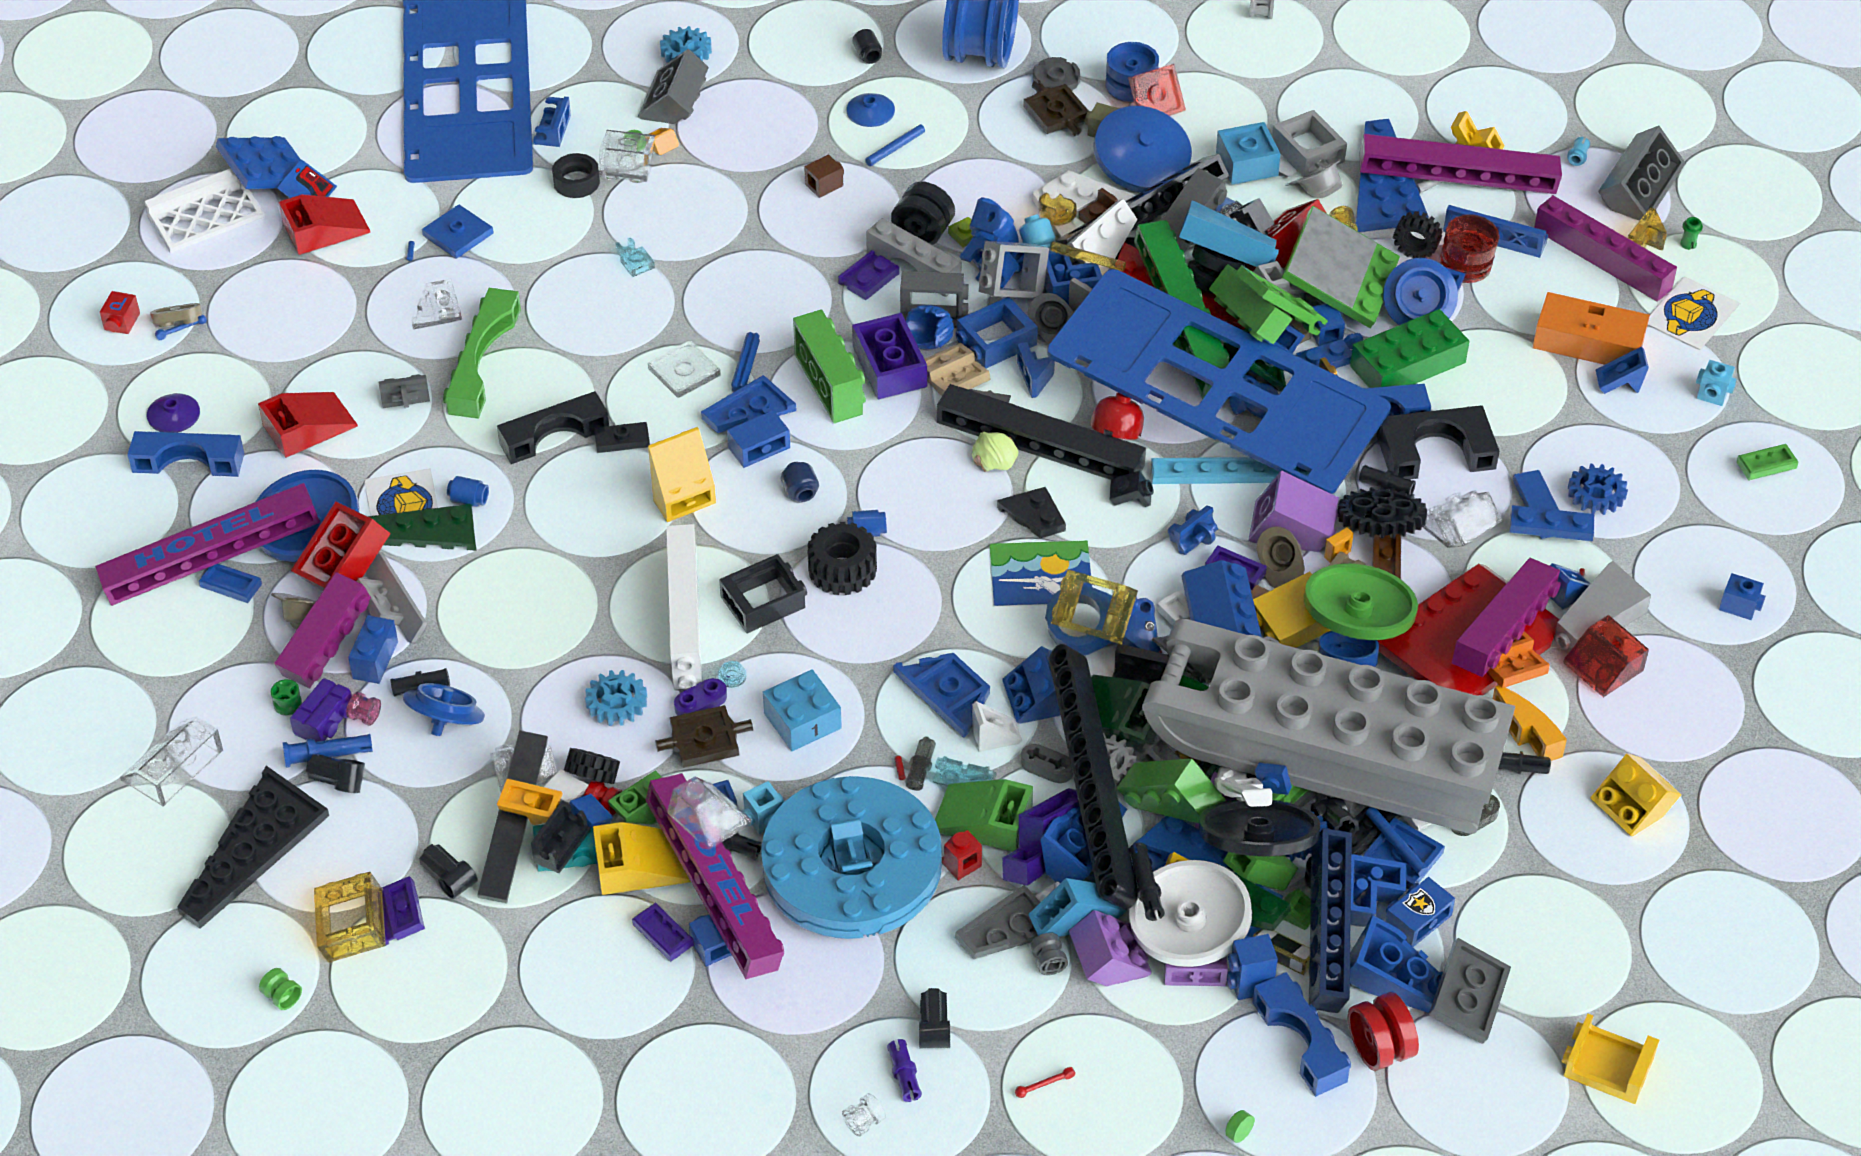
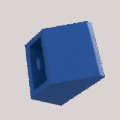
[1002,646,1060,724]

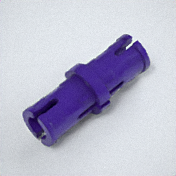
[887,1039,922,1102]

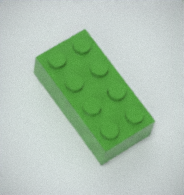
[793,309,866,424]

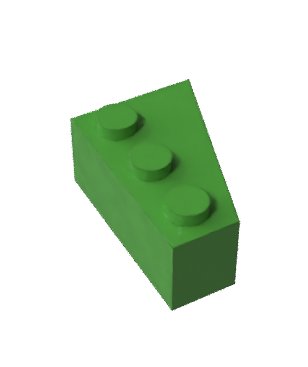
[1117,759,1226,823]

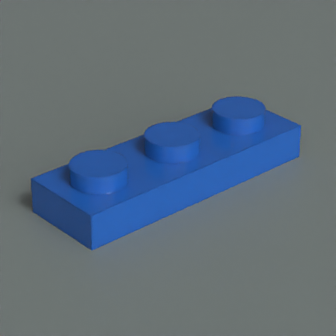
[1510,505,1595,541]

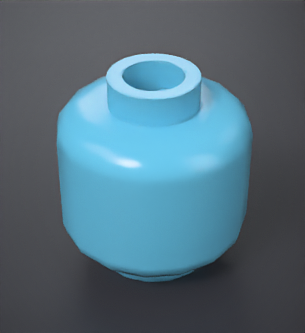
[1019,214,1056,249]

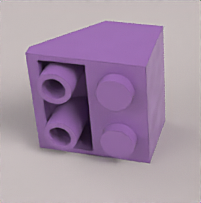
[1069,910,1152,986]

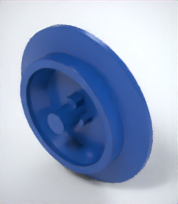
[1383,258,1458,325]
[403,683,485,736]

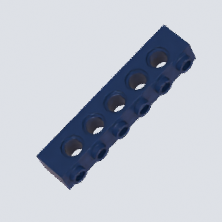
[1309,828,1352,1013]

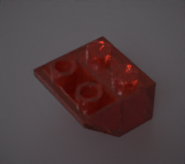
[1563,615,1649,698]

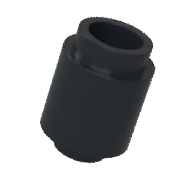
[852,29,882,64]

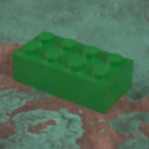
[1350,309,1470,388]

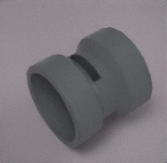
[1031,933,1068,975]

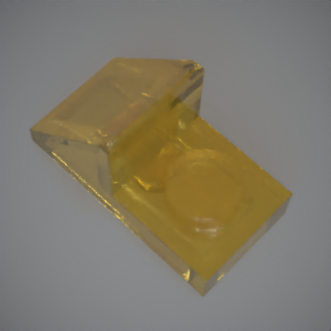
[1628,207,1667,251]

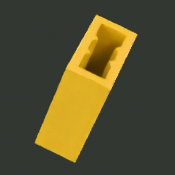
[1253,571,1331,648]

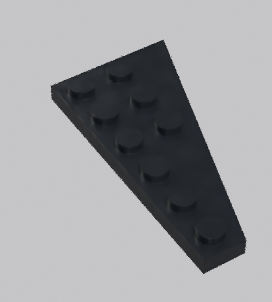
[177,765,330,929]

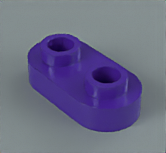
[674,678,727,715]

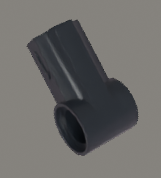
[306,754,365,793]
[1310,797,1359,839]
[419,844,478,899]
[919,988,950,1049]

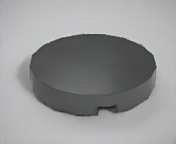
[1033,57,1080,91]

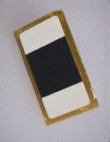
[1253,929,1310,976]

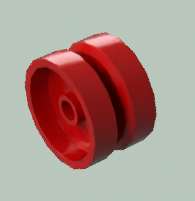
[1347,992,1419,1072]

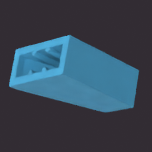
[1028,878,1127,937]

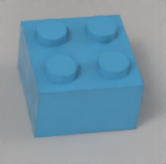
[762,669,842,752]

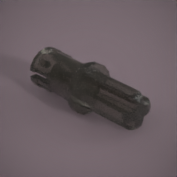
[905,736,936,791]

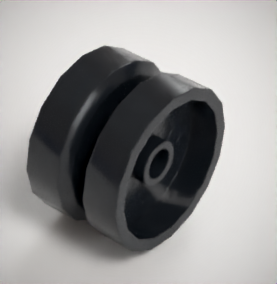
[891,181,955,245]
[1188,244,1247,294]

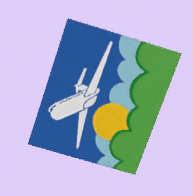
[990,540,1092,606]

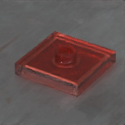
[1128,63,1186,116]

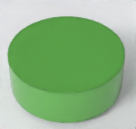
[1225,1110,1255,1143]

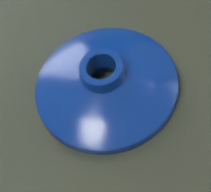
[847,93,895,127]

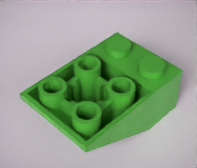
[935,779,1033,852]

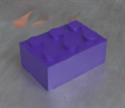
[852,313,927,400]

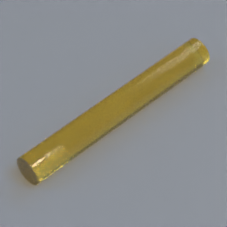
[1050,241,1126,272]

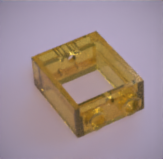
[1051,569,1138,645]
[314,872,386,963]

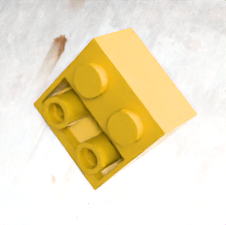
[1590,753,1682,836]

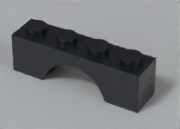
[497,391,609,464]

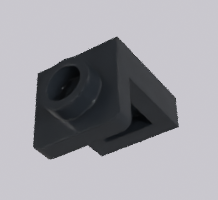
[1109,470,1154,507]

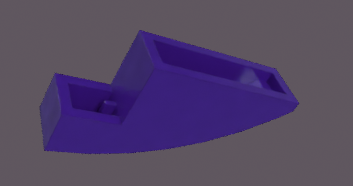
[1002,788,1079,886]

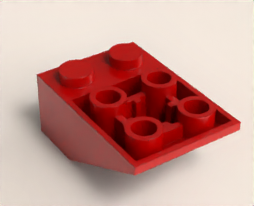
[278,194,371,255]
[258,392,358,458]

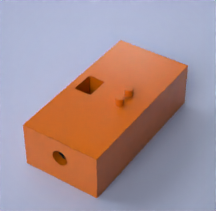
[1533,292,1650,365]

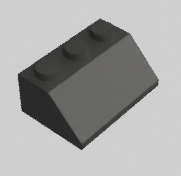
[638,49,709,124]

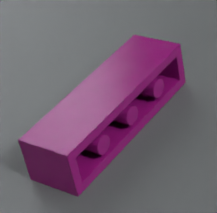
[274,572,371,689]

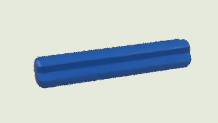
[731,332,760,392]

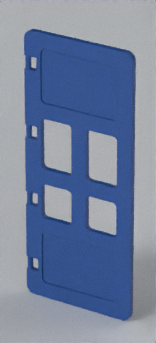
[403,0,533,183]
[1047,269,1391,494]

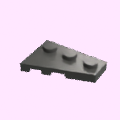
[954,885,1041,959]

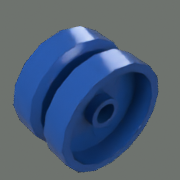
[1105,42,1159,102]

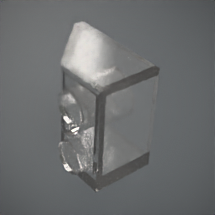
[598,130,655,183]

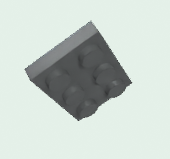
[1429,938,1511,1044]

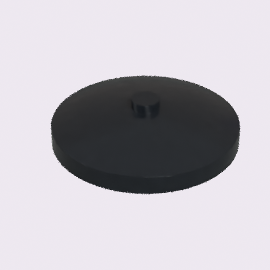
[1199,800,1320,856]

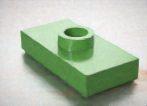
[1736,443,1799,481]

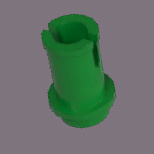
[1680,217,1703,250]

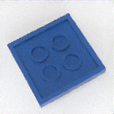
[215,136,301,189]

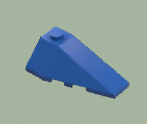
[1040,802,1127,883]
[1350,915,1443,1013]

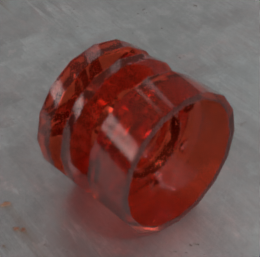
[1439,215,1500,283]

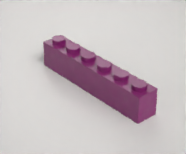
[1534,195,1677,302]
[1452,557,1561,677]

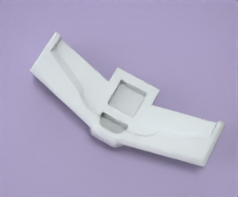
[1214,766,1272,807]

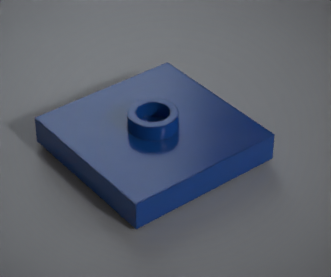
[422,204,494,259]

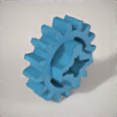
[660,26,712,63]
[585,670,648,726]

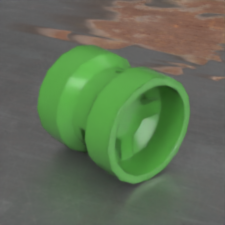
[259,968,302,1010]

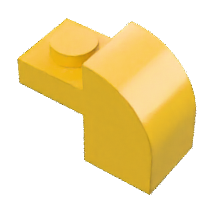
[1450,111,1505,149]

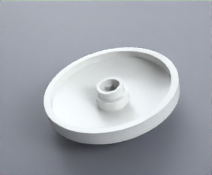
[1129,860,1252,967]

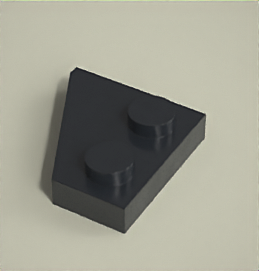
[997,486,1066,538]

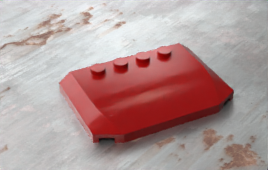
[1377,563,1560,696]

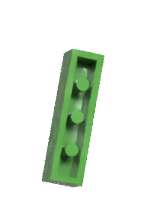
[1209,264,1292,344]

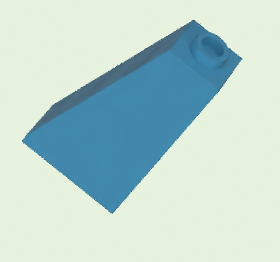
[1179,200,1279,267]

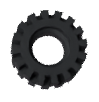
[1393,211,1443,259]
[564,747,621,784]

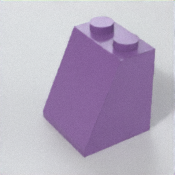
[1248,471,1339,552]

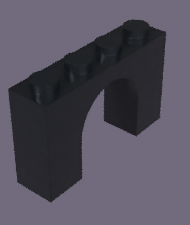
[1376,405,1500,480]

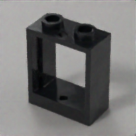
[719,554,807,633]

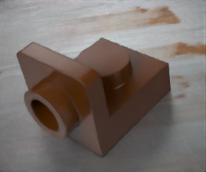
[1079,188,1118,223]

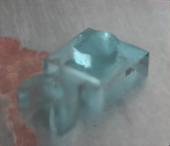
[616,237,655,277]

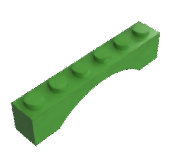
[443,287,521,419]

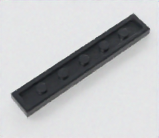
[477,730,548,903]

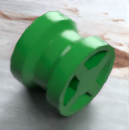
[270,679,302,716]

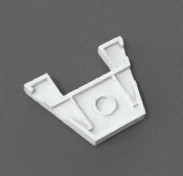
[1032,170,1135,238]

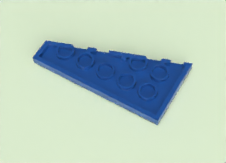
[1355,118,1429,232]

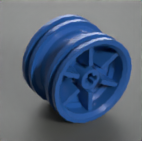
[942,0,1019,69]

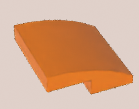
[1487,632,1550,688]

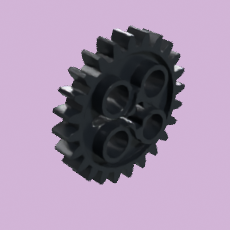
[1338,487,1427,538]

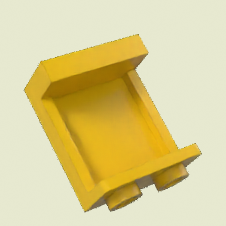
[1561,1013,1660,1104]

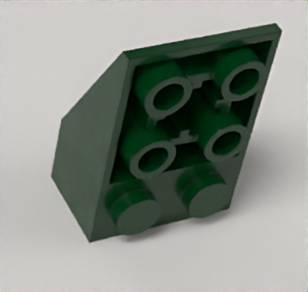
[1091,674,1157,754]

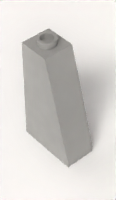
[1554,561,1651,658]

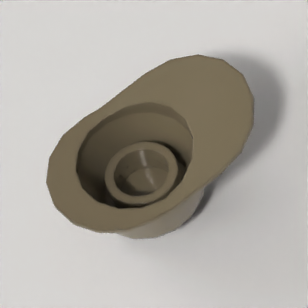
[1256,526,1305,589]
[271,593,316,629]

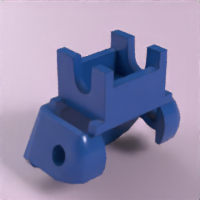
[959,197,1024,288]

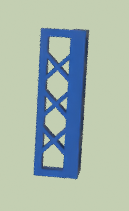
[1443,205,1548,258]

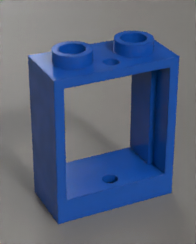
[955,297,1038,369]

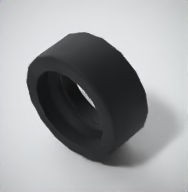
[552,153,600,198]

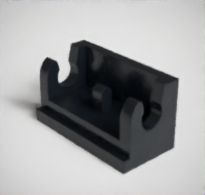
[531,800,591,874]

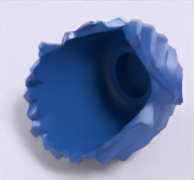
[906,305,954,349]

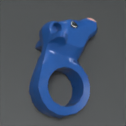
[1045,584,1162,655]

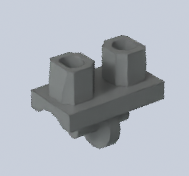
[379,374,430,408]

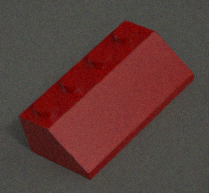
[1246,199,1326,272]

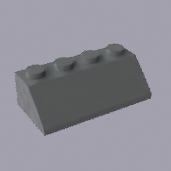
[1598,125,1686,223]

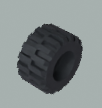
[807,522,877,595]

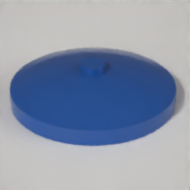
[1093,106,1192,192]
[255,470,359,562]

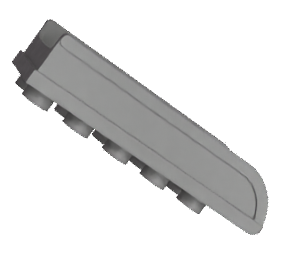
[1142,619,1515,834]

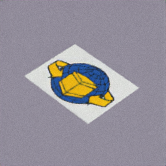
[1648,276,1741,350]
[364,468,438,516]

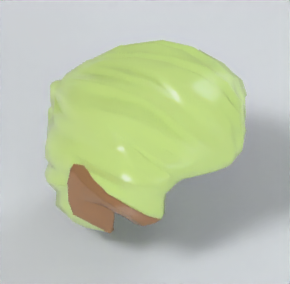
[972,432,1019,472]

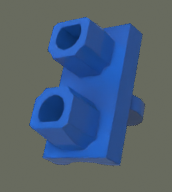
[1168,505,1218,555]

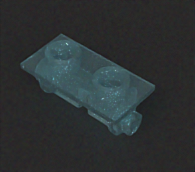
[933,756,997,786]

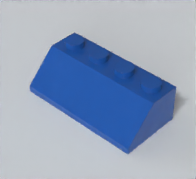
[1181,560,1262,637]

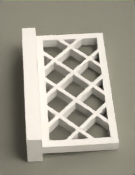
[145,168,264,253]

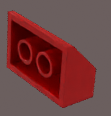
[291,502,390,591]

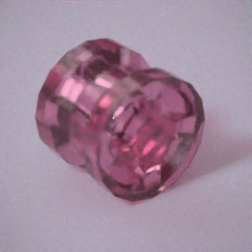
[346,692,381,726]

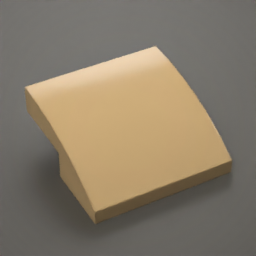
[925,343,991,396]

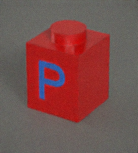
[100,291,140,334]

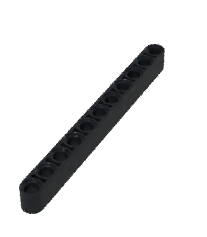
[1049,644,1138,909]

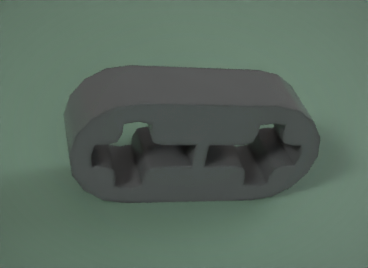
[1021,744,1073,784]

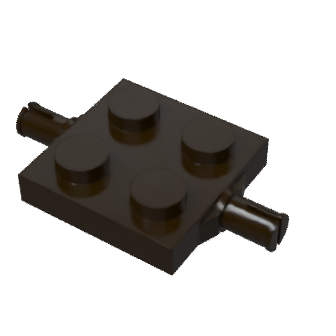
[1023,80,1089,136]
[655,705,753,768]

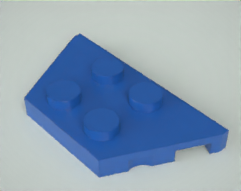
[893,653,990,738]

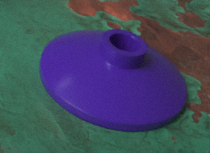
[147,393,200,433]

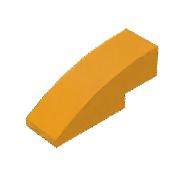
[1492,685,1567,761]

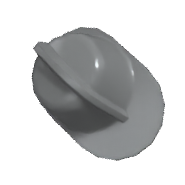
[1285,160,1343,198]

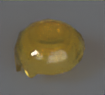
[1038,193,1077,226]

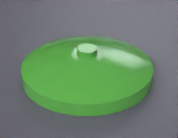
[1304,564,1418,640]

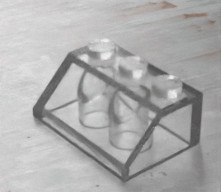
[120,716,224,807]

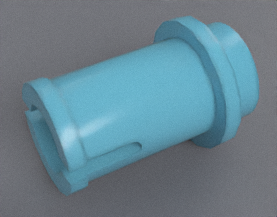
[1567,137,1590,166]

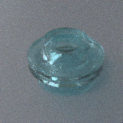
[718,661,747,688]

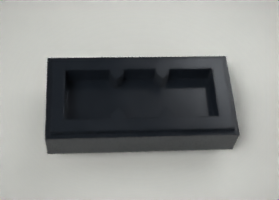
[594,422,650,453]

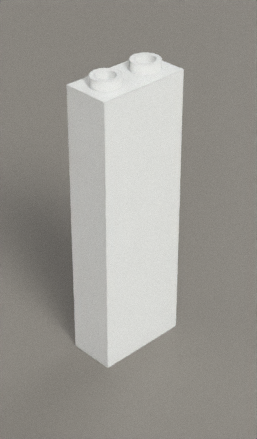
[666,524,702,690]

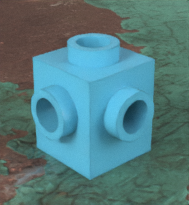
[1696,359,1737,406]
[741,781,785,834]

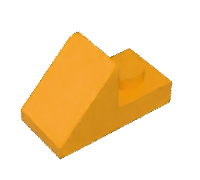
[497,779,563,825]

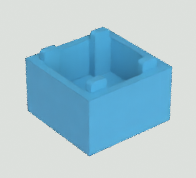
[1216,122,1281,185]

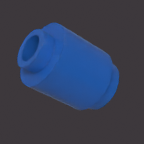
[447,476,489,507]
[847,509,887,537]

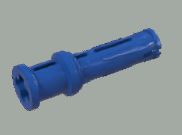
[282,734,373,768]

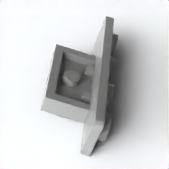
[356,552,427,643]

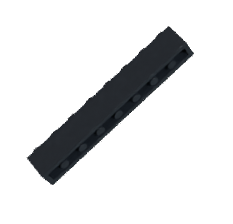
[937,384,1146,480]

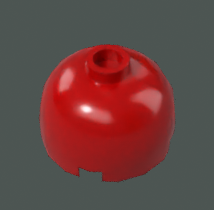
[1090,393,1144,440]

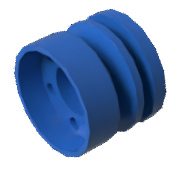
[1318,631,1379,667]

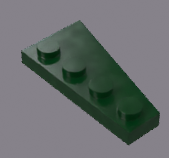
[367,504,477,551]

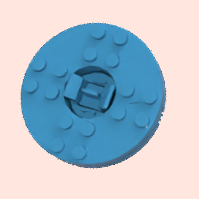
[761,776,942,939]

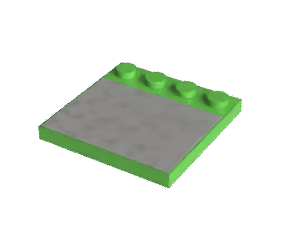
[1281,206,1400,329]

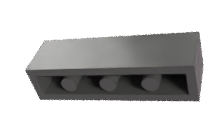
[1161,168,1227,253]

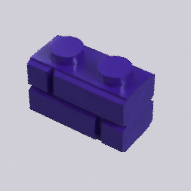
[290,678,354,742]

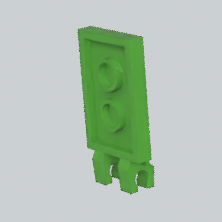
[1235,265,1328,336]

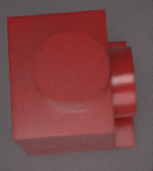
[942,830,982,881]

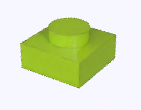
[948,217,973,248]

